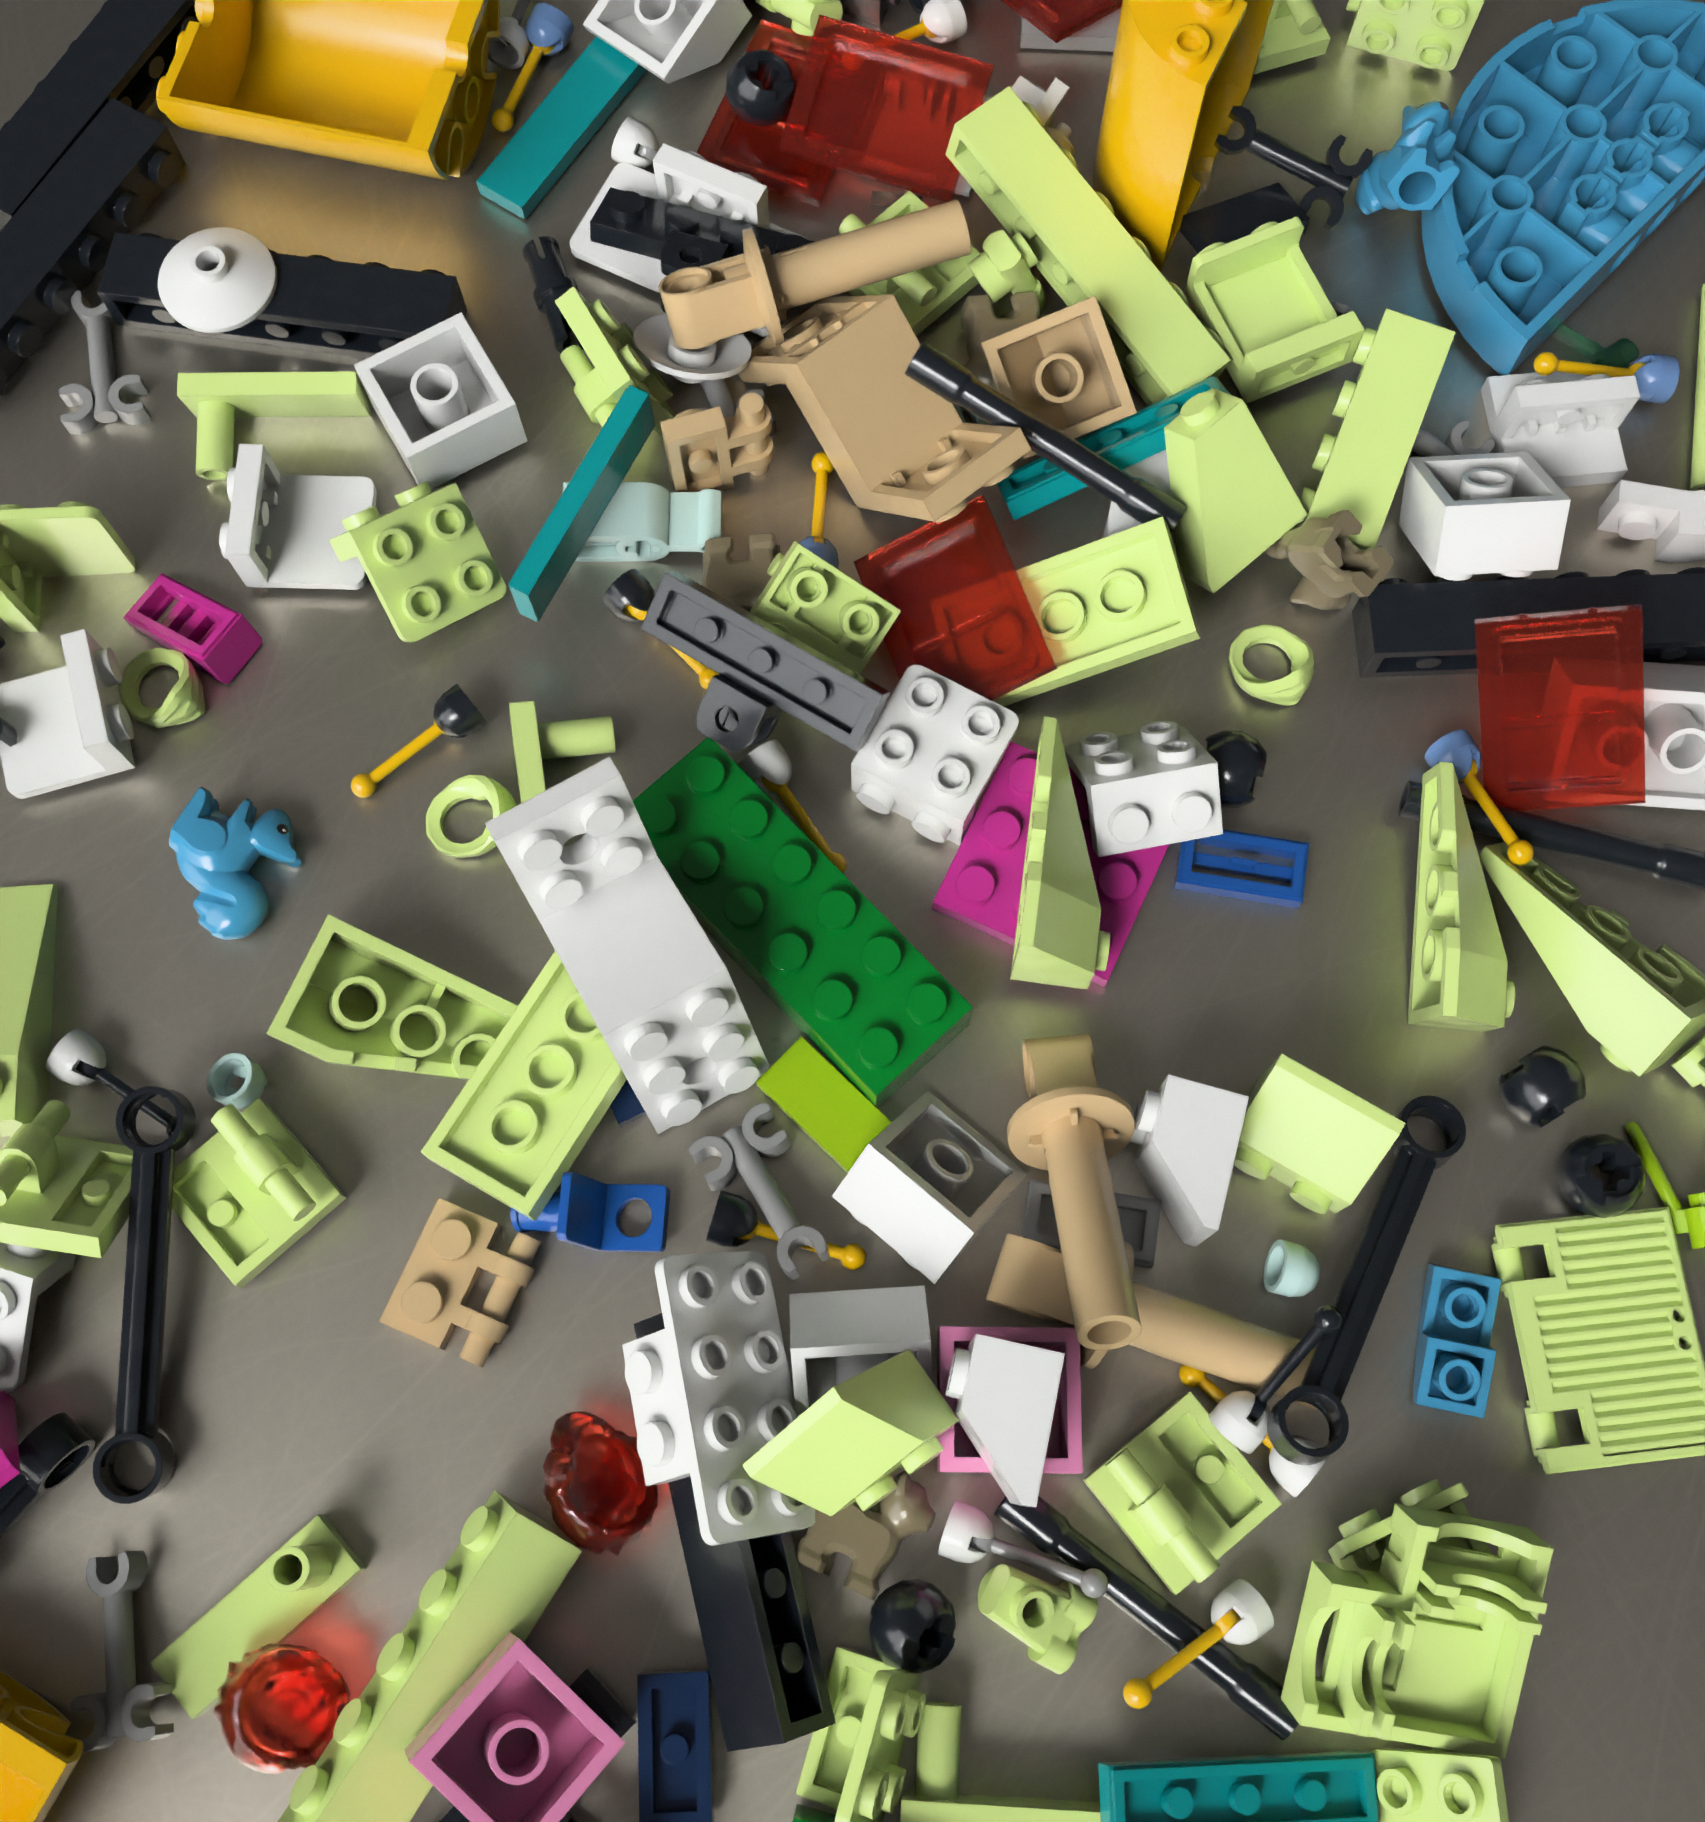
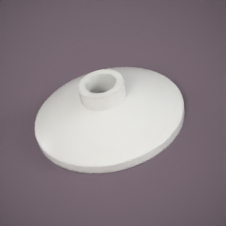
[158,227,277,333]
[633,313,752,384]

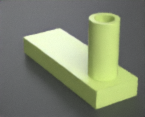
[177,371,371,481]
[509,701,615,803]
[150,1514,367,1719]
[899,1702,1101,1822]

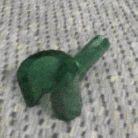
[1553,324,1639,368]

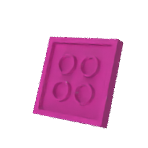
[932,742,1169,987]

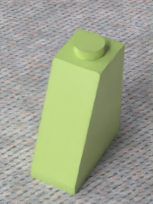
[1164,388,1308,593]

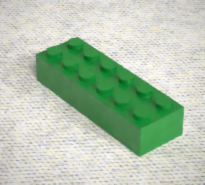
[633,737,973,1109]

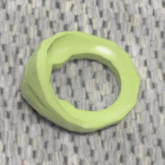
[1228,624,1315,706]
[119,648,205,728]
[426,775,517,858]

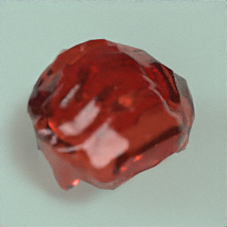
[543,1411,659,1556]
[212,1643,351,1775]

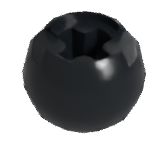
[726,49,796,126]
[1205,730,1267,808]
[1498,1045,1586,1128]
[1556,1134,1647,1218]
[869,1579,956,1673]

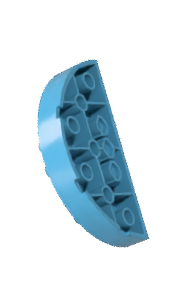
[1421,0,1705,375]

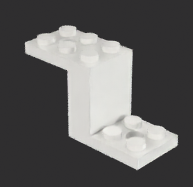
[485,757,770,1134]

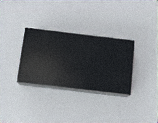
[1179,182,1310,253]

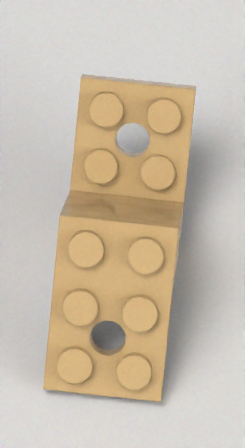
[738,294,1031,523]

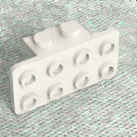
[570,143,813,337]
[622,1251,815,1546]

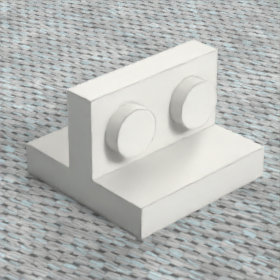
[1481,371,1640,487]

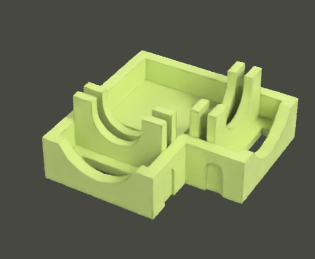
[1281,1503,1554,1759]

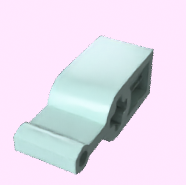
[562,482,722,562]

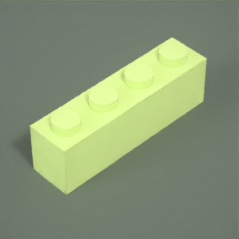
[1297,308,1456,550]

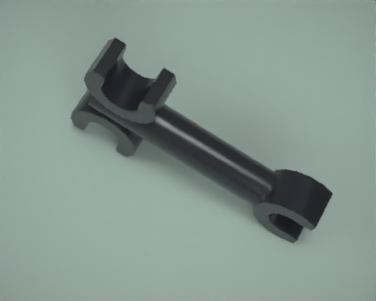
[1214,106,1373,230]

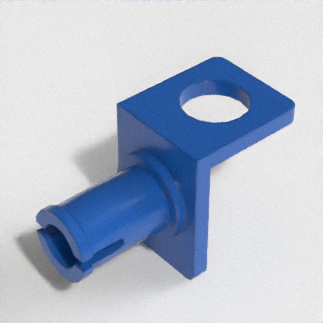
[510,1172,670,1253]

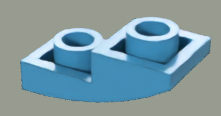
[1413,1262,1502,1418]

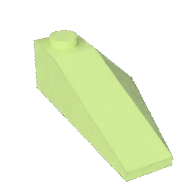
[1010,716,1110,989]
[1408,762,1515,1032]
[1479,842,1705,1077]
[0,884,58,1137]
[266,914,518,1079]

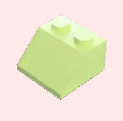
[1234,1054,1405,1214]
[742,1349,959,1516]

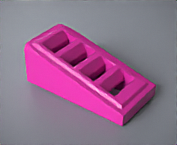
[123,573,262,684]

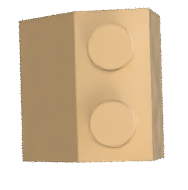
[980,296,1137,459]

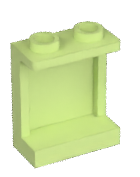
[1185,217,1365,404]

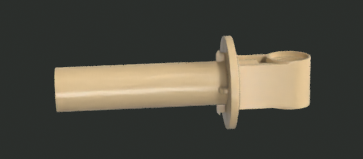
[658,199,971,349]
[1007,1034,1142,1350]
[986,1234,1319,1411]

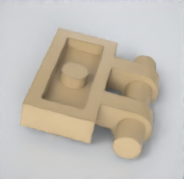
[660,392,774,492]
[379,1198,541,1368]

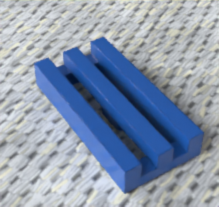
[1173,829,1309,908]

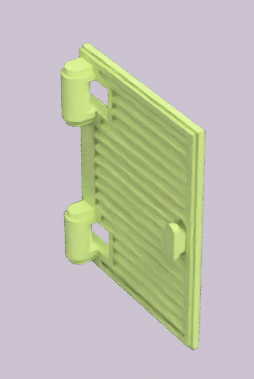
[1491,1207,1705,1474]

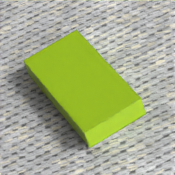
[756,1036,892,1174]

